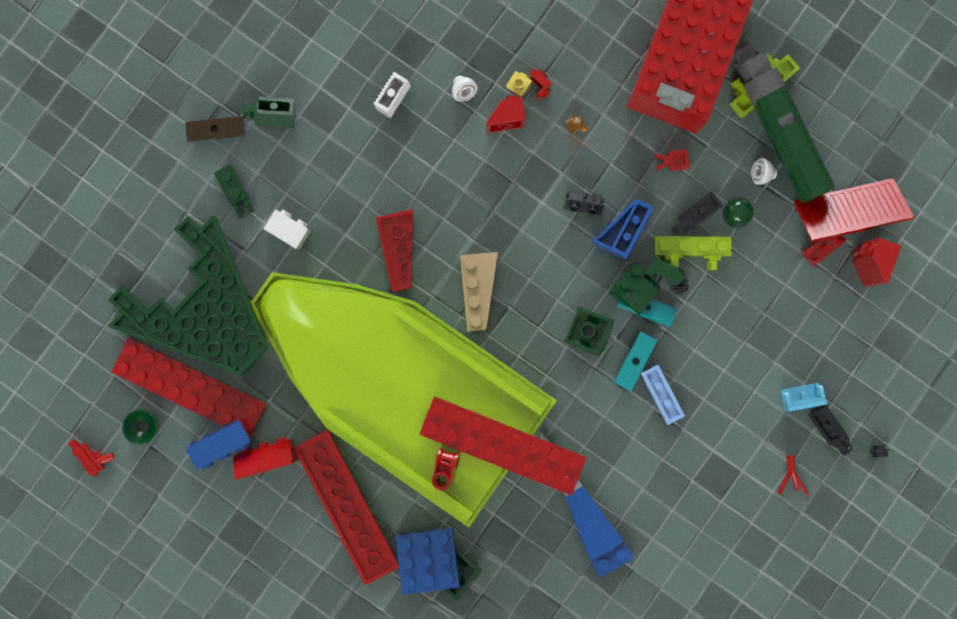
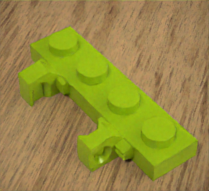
[729,53,800,119]
[654,236,731,271]

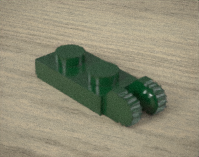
[214,164,254,219]

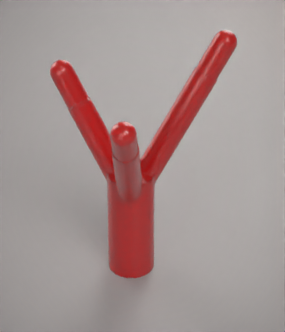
[778,455,809,496]

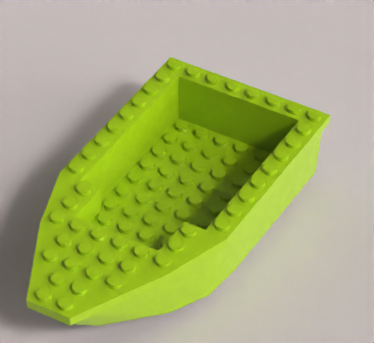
[251,272,557,528]

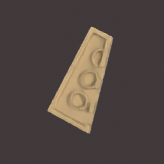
[460,252,498,332]

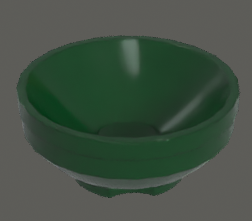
[122,410,159,445]

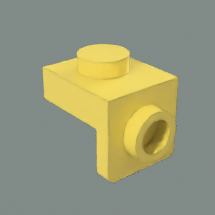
[506,71,532,97]

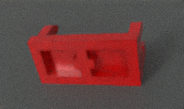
[801,236,846,267]

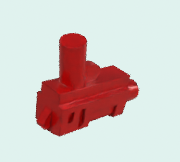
[68,439,115,477]

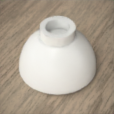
[452,76,478,102]
[751,158,777,185]

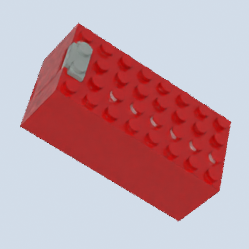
[626,0,753,134]

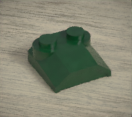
[609,263,661,315]
[563,306,614,356]
[444,547,482,601]

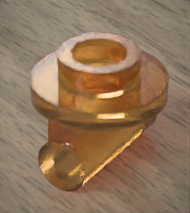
[566,114,587,133]

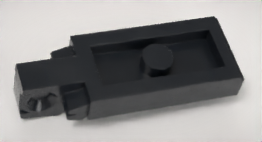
[672,191,723,234]
[808,405,853,456]

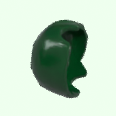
[723,197,754,228]

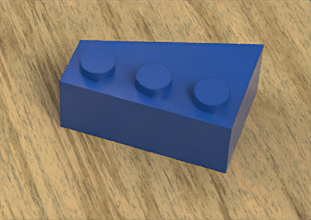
[592,198,654,262]
[186,419,251,470]

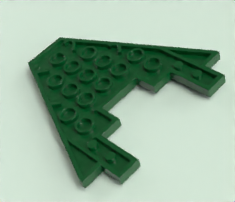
[108,215,269,376]

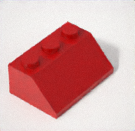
[852,238,902,287]
[233,436,299,480]

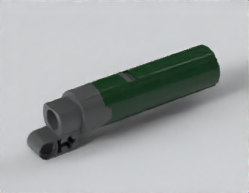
[731,41,835,202]

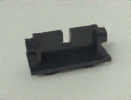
[564,191,604,215]

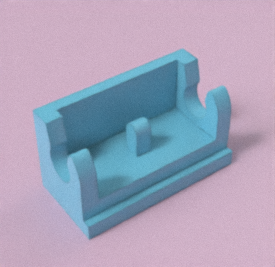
[780,383,827,412]

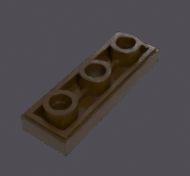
[185,116,245,142]

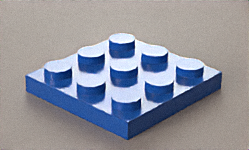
[396,528,461,595]

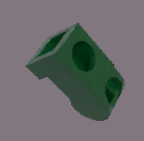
[645,256,685,285]

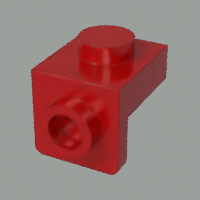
[529,68,552,101]

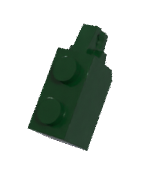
[240,97,295,128]

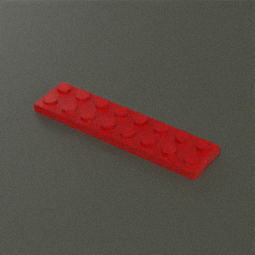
[111,338,267,438]
[419,396,587,496]
[294,430,399,585]

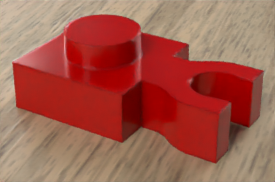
[654,149,689,171]

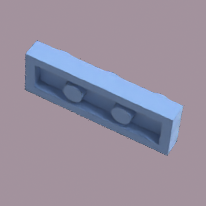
[641,365,685,425]

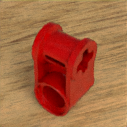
[432,448,460,491]

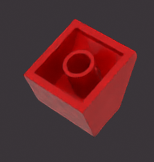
[486,95,526,133]

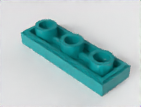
[616,299,677,327]
[614,331,658,391]

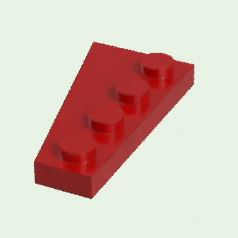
[376,209,413,292]

